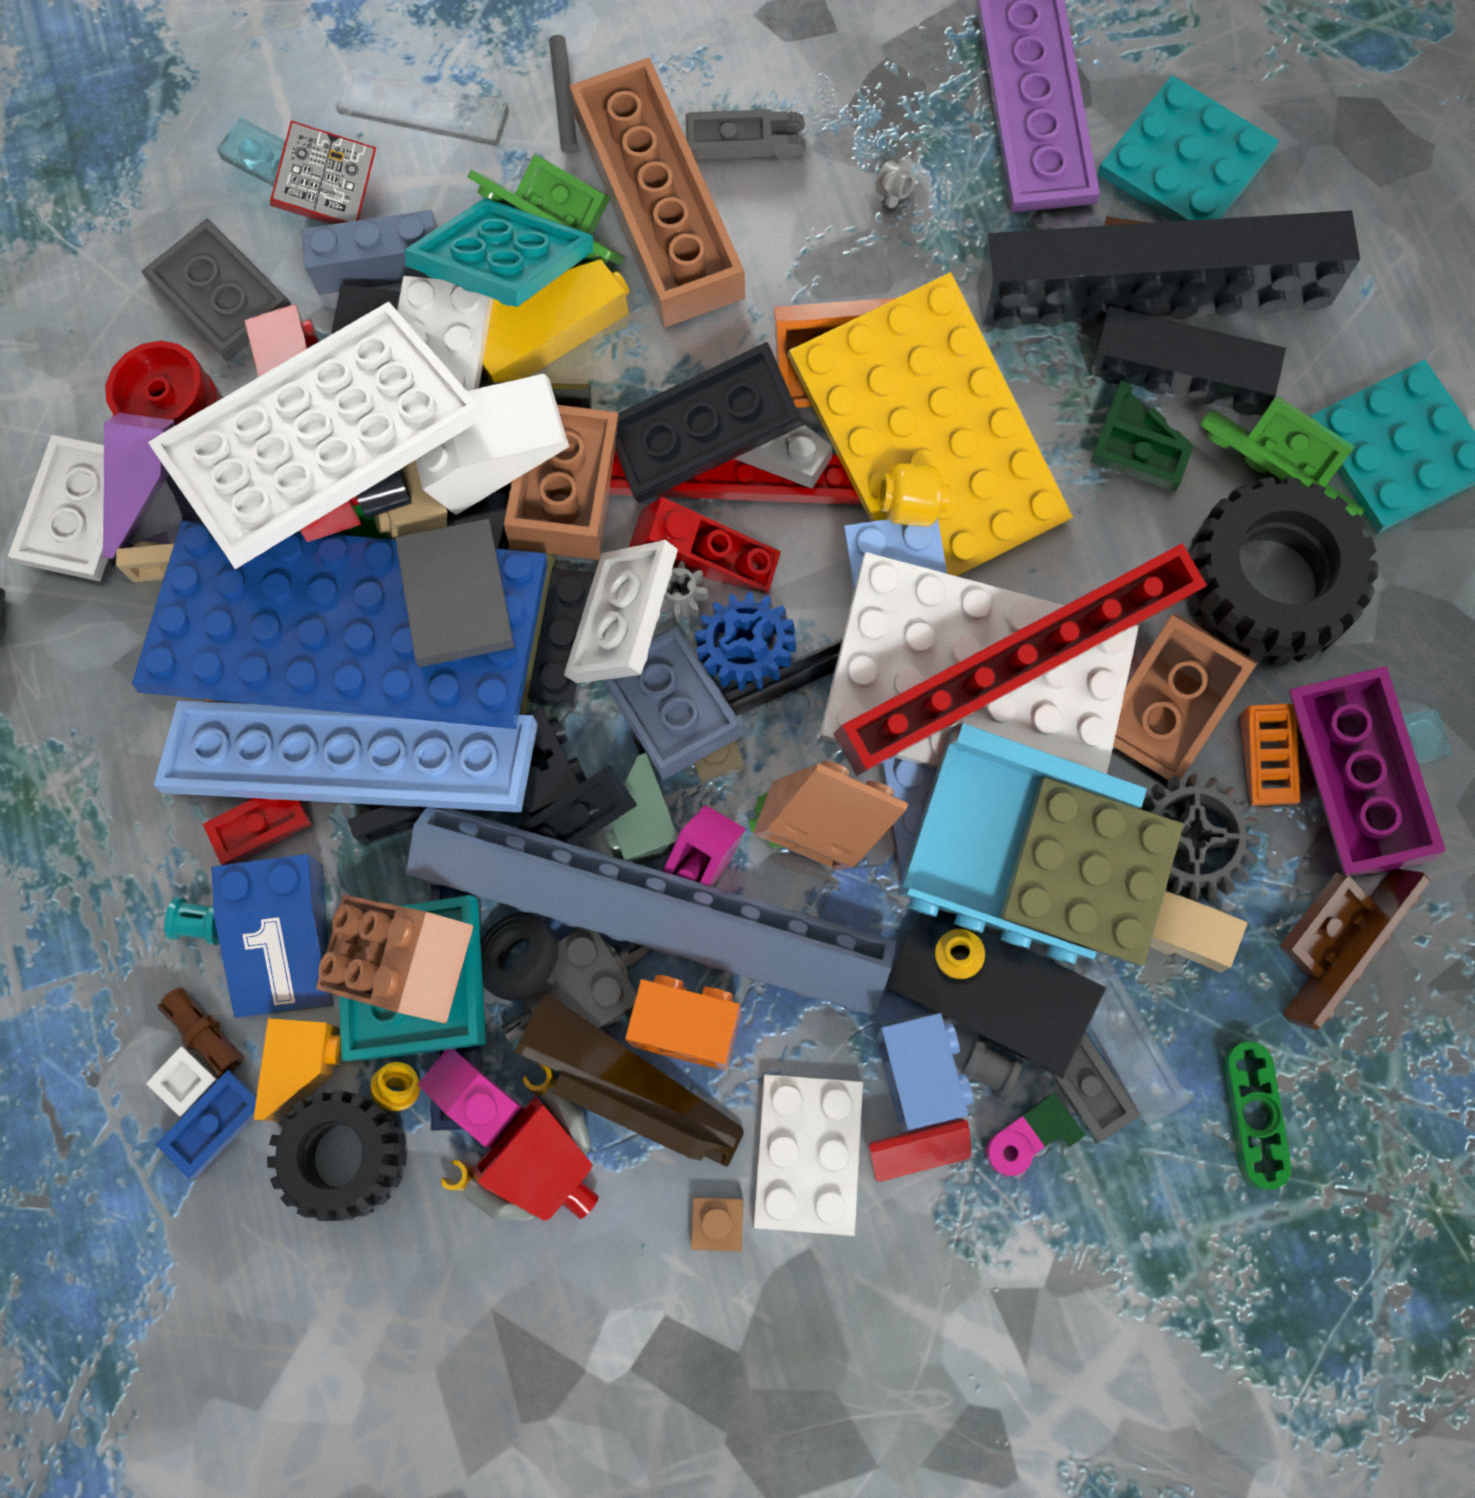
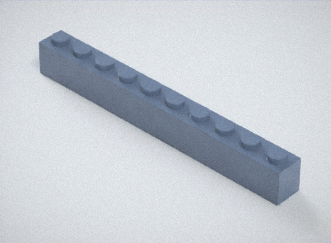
[406,807,896,1016]

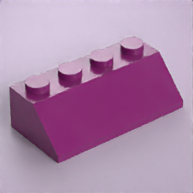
[1288,666,1446,876]

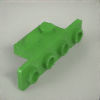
[467,154,625,265]
[1200,396,1365,516]

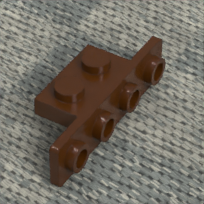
[1280,869,1430,1030]

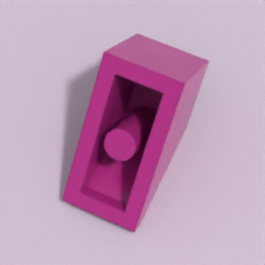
[663,805,746,887]
[417,1049,525,1148]

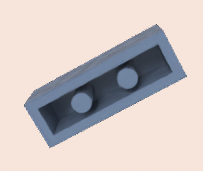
[301,210,438,295]

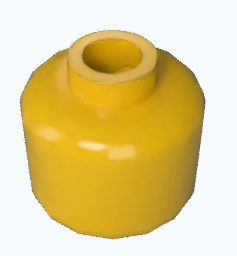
[878,464,951,527]

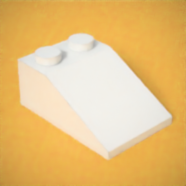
[416,374,569,515]

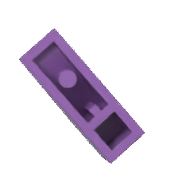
[103,413,175,559]

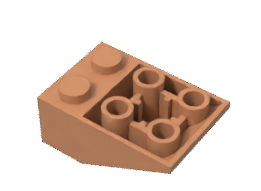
[753,761,909,871]
[316,895,474,1024]

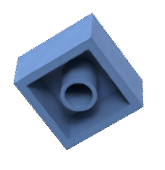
[876,1013,974,1134]

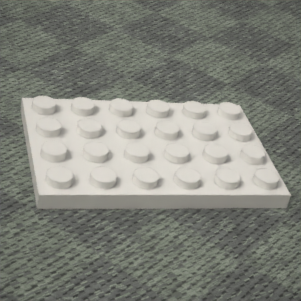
[148,302,484,569]
[819,552,1139,774]

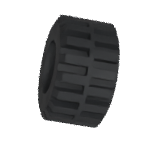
[267,1090,407,1221]

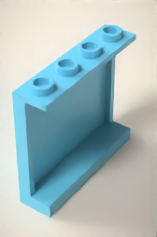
[897,723,1147,965]

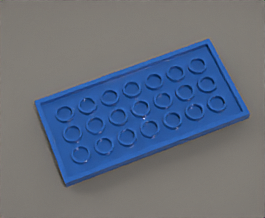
[132,521,548,729]

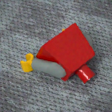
[441,1063,599,1222]

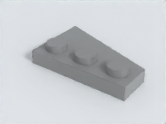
[734,425,832,488]

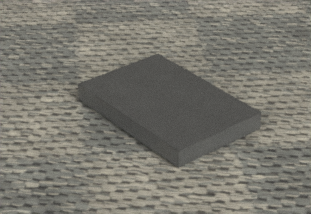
[141,218,292,362]
[395,519,515,668]

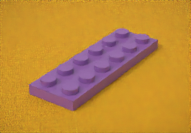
[976,0,1100,213]

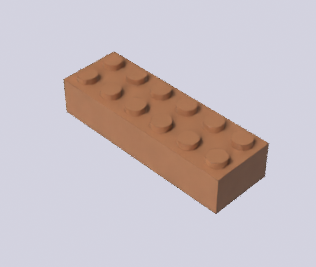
[569,57,745,328]

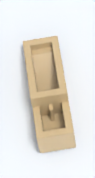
[1150,891,1248,973]

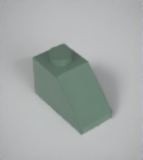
[605,753,678,865]

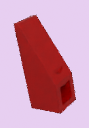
[629,497,781,594]

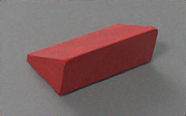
[867,1118,972,1182]

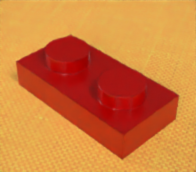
[203,798,313,865]

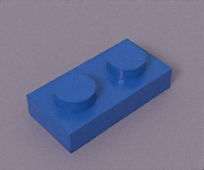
[155,1070,257,1179]

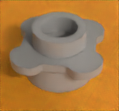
[876,156,915,209]

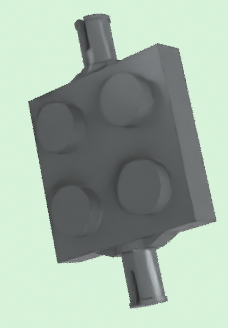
[501,927,652,1044]

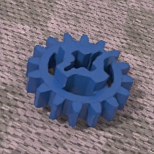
[695,592,797,691]

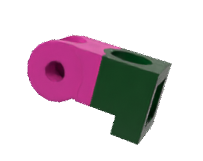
[985,1093,1085,1176]

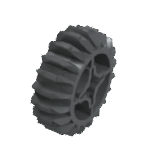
[1140,773,1261,903]

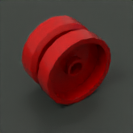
[105,340,224,426]

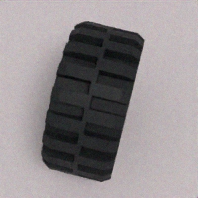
[1187,477,1378,665]

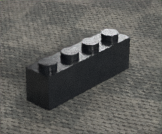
[1089,306,1286,416]

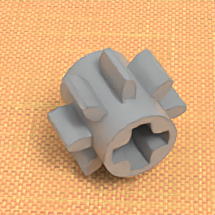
[660,561,709,623]

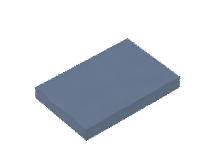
[601,626,745,780]

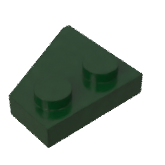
[1090,380,1194,492]

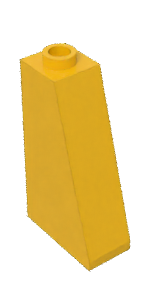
[481,259,630,382]

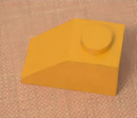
[253,1018,341,1122]

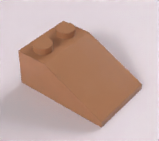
[504,405,618,560]
[1113,613,1258,780]

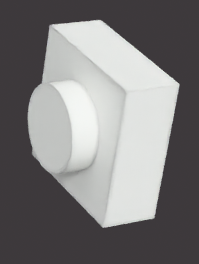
[146,1046,219,1117]

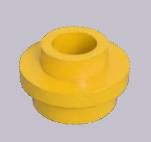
[935,929,985,979]
[370,1062,421,1111]

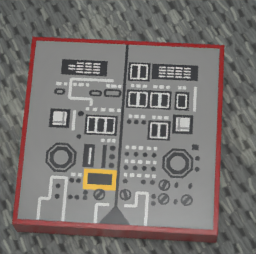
[270,121,376,225]

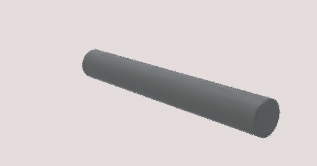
[549,35,578,153]

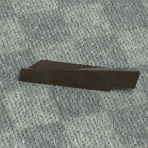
[514,995,744,1167]

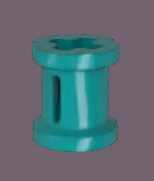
[164,897,219,946]

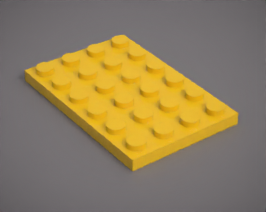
[787,272,1073,576]

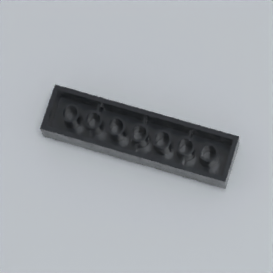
[978,210,1360,330]

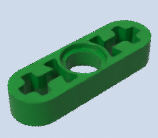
[1222,1041,1292,1190]

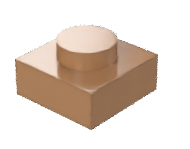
[691,1197,744,1252]

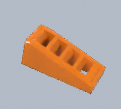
[1239,704,1300,806]

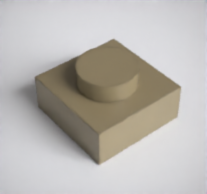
[693,740,745,785]

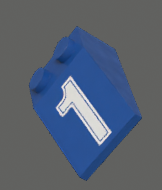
[211,854,333,1018]

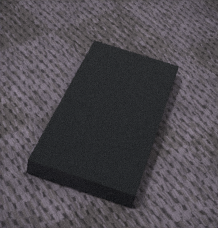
[615,342,804,503]
[885,909,1107,1079]

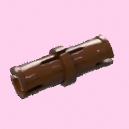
[157,987,245,1078]

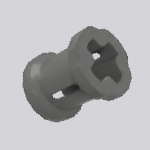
[961,1038,1024,1100]

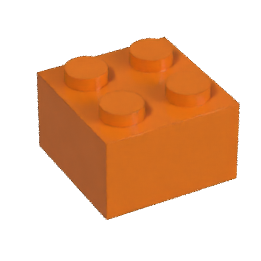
[625,975,742,1072]

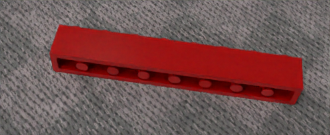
[833,543,1207,776]

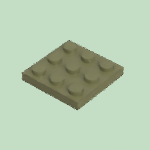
[999,777,1184,966]

